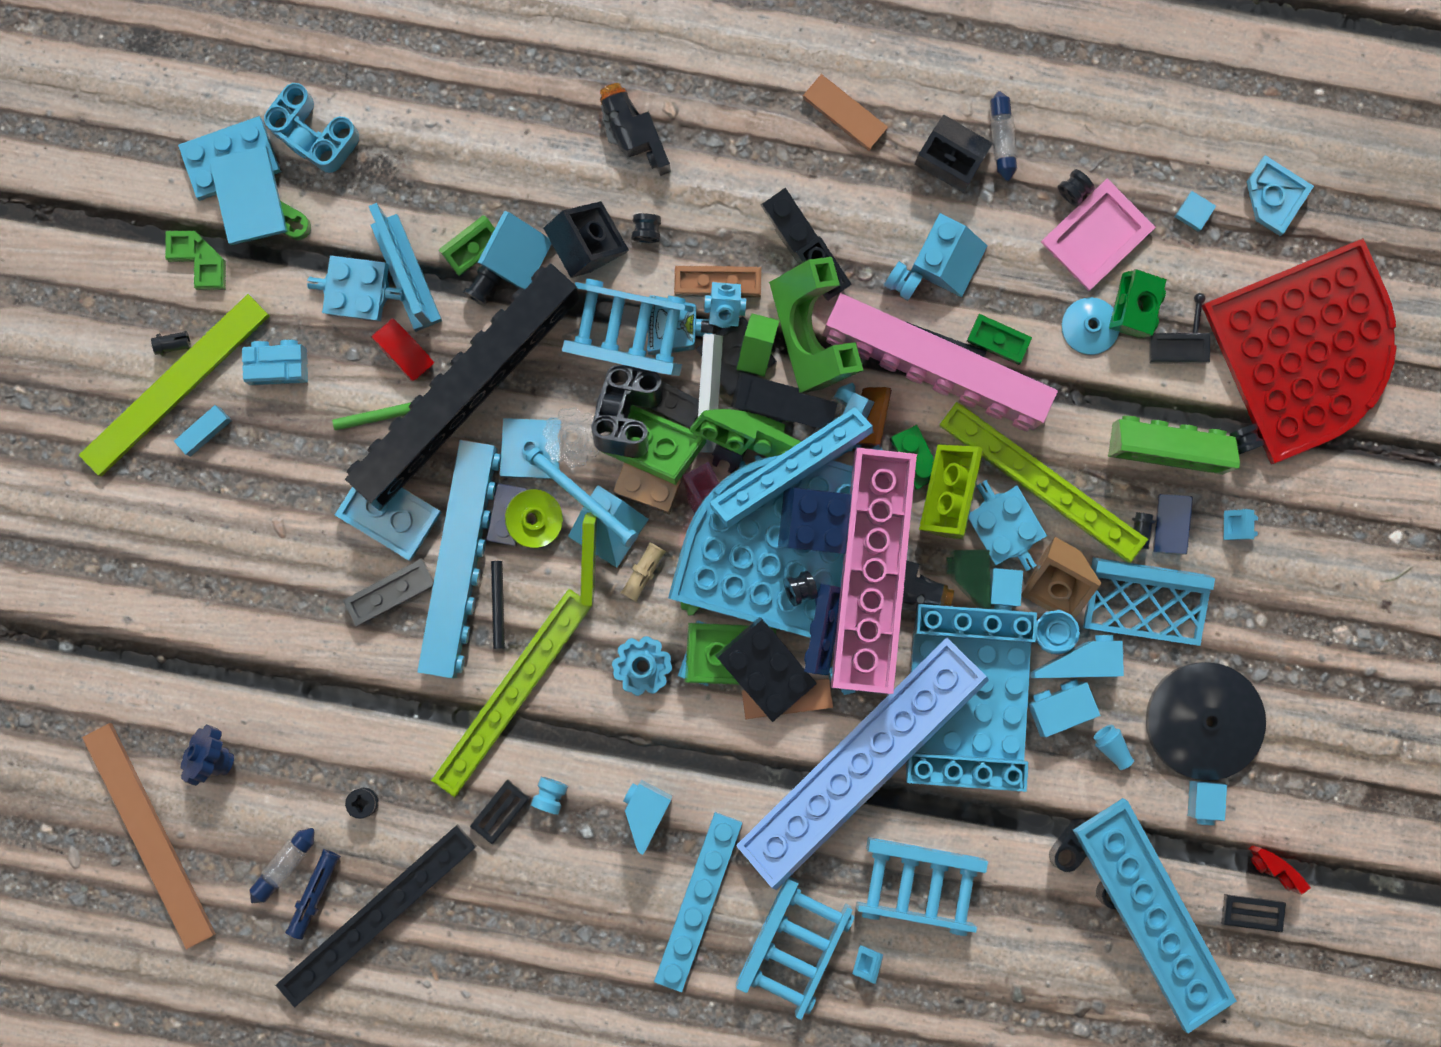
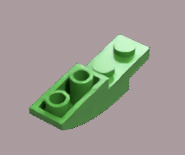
[690,409,802,457]

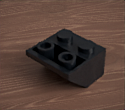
[914,115,993,193]

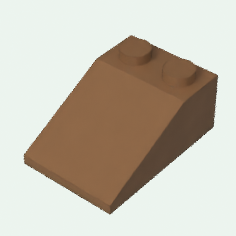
[613,462,685,515]

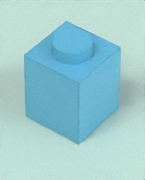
[987,568,1023,611]
[1187,781,1227,825]

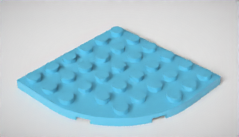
[668,455,853,644]

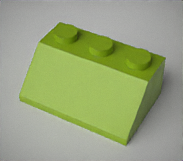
[919,444,983,540]

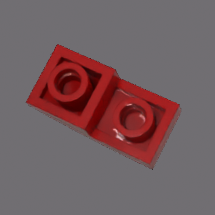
[371,318,435,382]
[1248,845,1311,895]

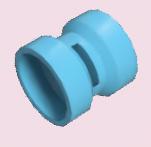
[883,261,923,301]
[531,776,568,815]

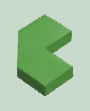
[165,231,226,290]

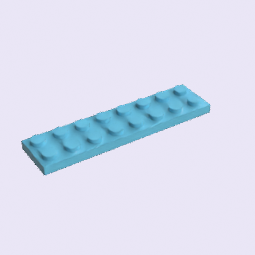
[1073,798,1237,1033]

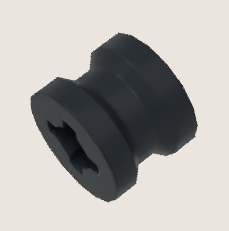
[1057,169,1095,206]
[631,213,661,243]
[1229,423,1265,455]
[784,570,818,606]
[345,787,379,819]

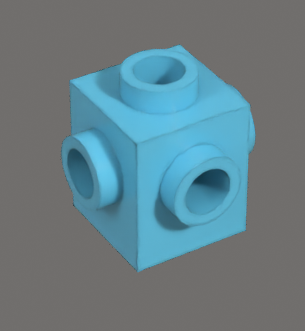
[704,282,746,328]

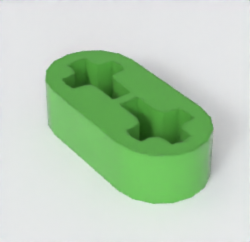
[280,201,311,240]

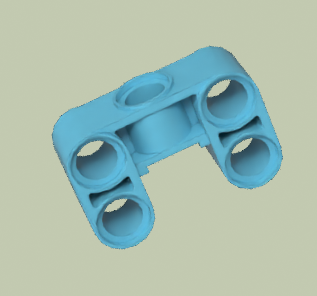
[264,83,359,173]

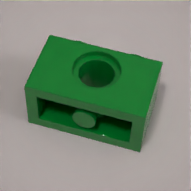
[1109,269,1167,338]

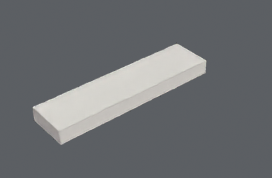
[698,334,723,452]

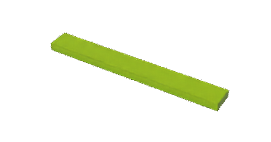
[79,294,270,477]
[939,402,1148,564]
[431,588,593,798]

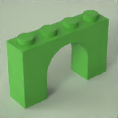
[769,257,864,393]

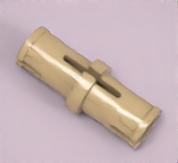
[620,542,666,602]

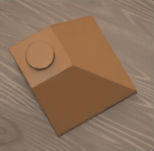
[1021,537,1101,619]

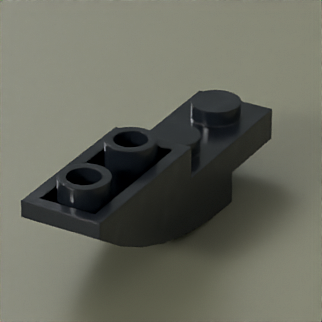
[760,188,852,301]

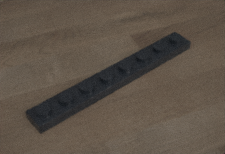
[275,824,477,1008]

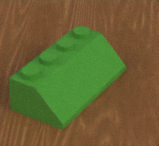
[1108,416,1240,475]

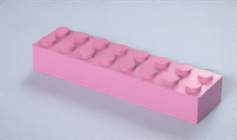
[822,293,1058,432]
[831,448,917,694]

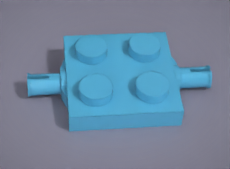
[307,256,405,322]
[968,480,1047,571]

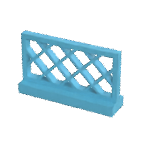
[368,203,442,332]
[1083,557,1215,646]

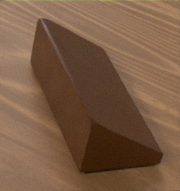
[856,387,892,448]

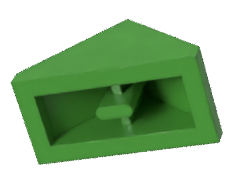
[736,313,779,377]

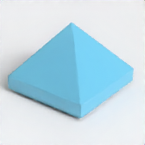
[852,945,883,984]

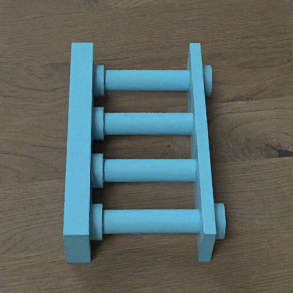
[562,278,694,376]
[856,837,988,936]
[736,877,855,1020]

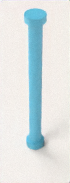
[526,447,638,547]

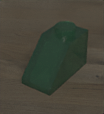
[946,550,991,609]

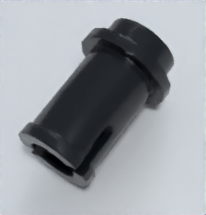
[151,331,191,357]
[1132,512,1156,549]

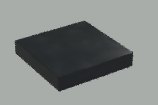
[696,316,777,396]

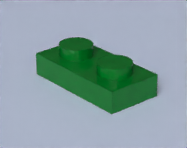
[966,314,1032,365]
[890,425,934,490]

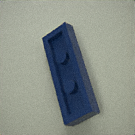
[804,584,841,675]

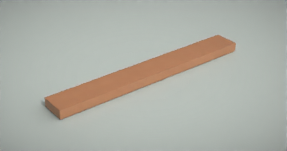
[82,723,216,950]

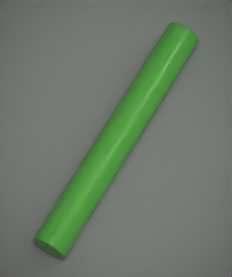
[332,402,411,431]

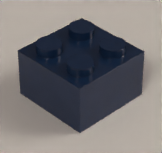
[778,488,852,554]

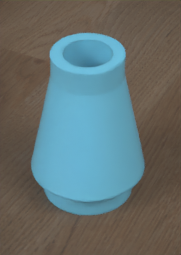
[1093,725,1134,770]

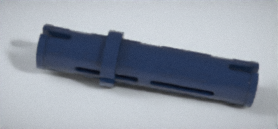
[285,849,341,940]

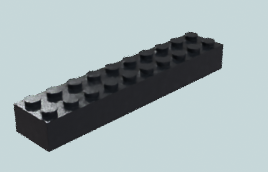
[345,263,579,511]

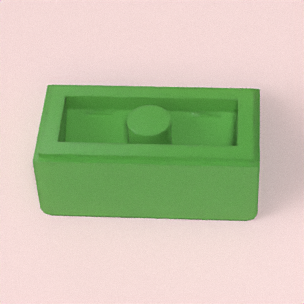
[439,215,495,276]

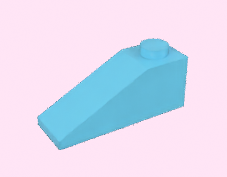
[1030,635,1124,678]

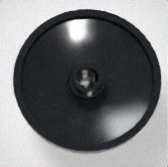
[1146,662,1266,781]

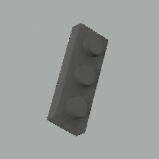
[343,559,434,626]

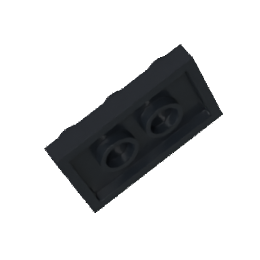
[715,617,817,722]

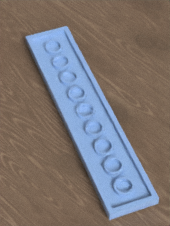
[736,638,989,890]

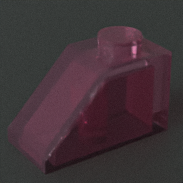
[682,462,719,513]

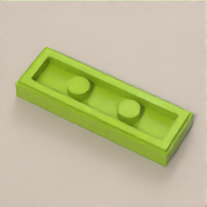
[580,512,597,606]

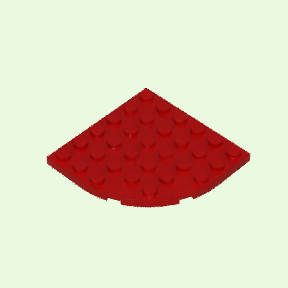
[1202,238,1397,465]

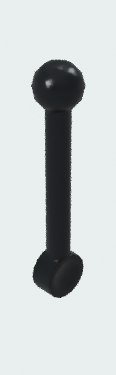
[1193,293,1206,333]

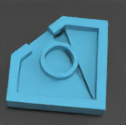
[1247,155,1314,236]

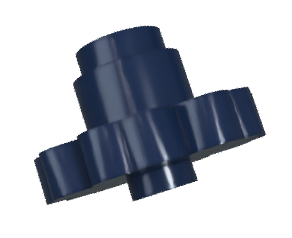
[180,724,234,786]

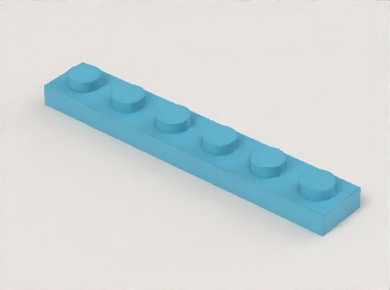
[709,407,873,528]
[654,812,742,992]

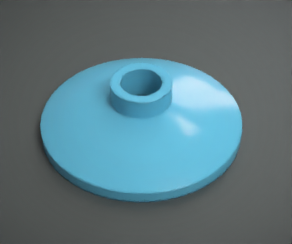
[1062,297,1119,355]

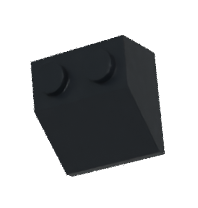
[543,201,629,278]

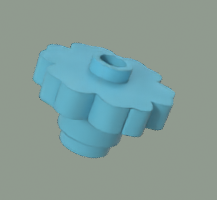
[612,636,672,696]

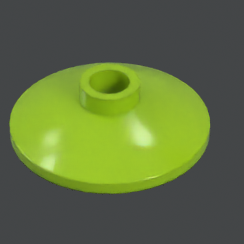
[505,489,563,548]

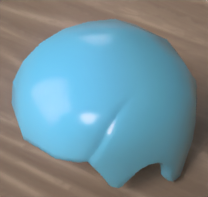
[1036,610,1080,655]

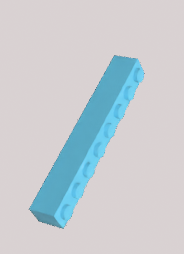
[417,440,501,678]

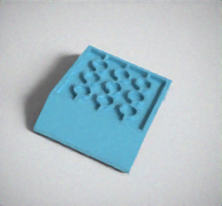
[906,604,1037,792]

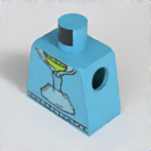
[647,295,713,355]

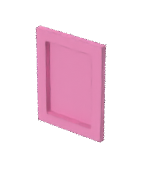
[1041,178,1156,291]

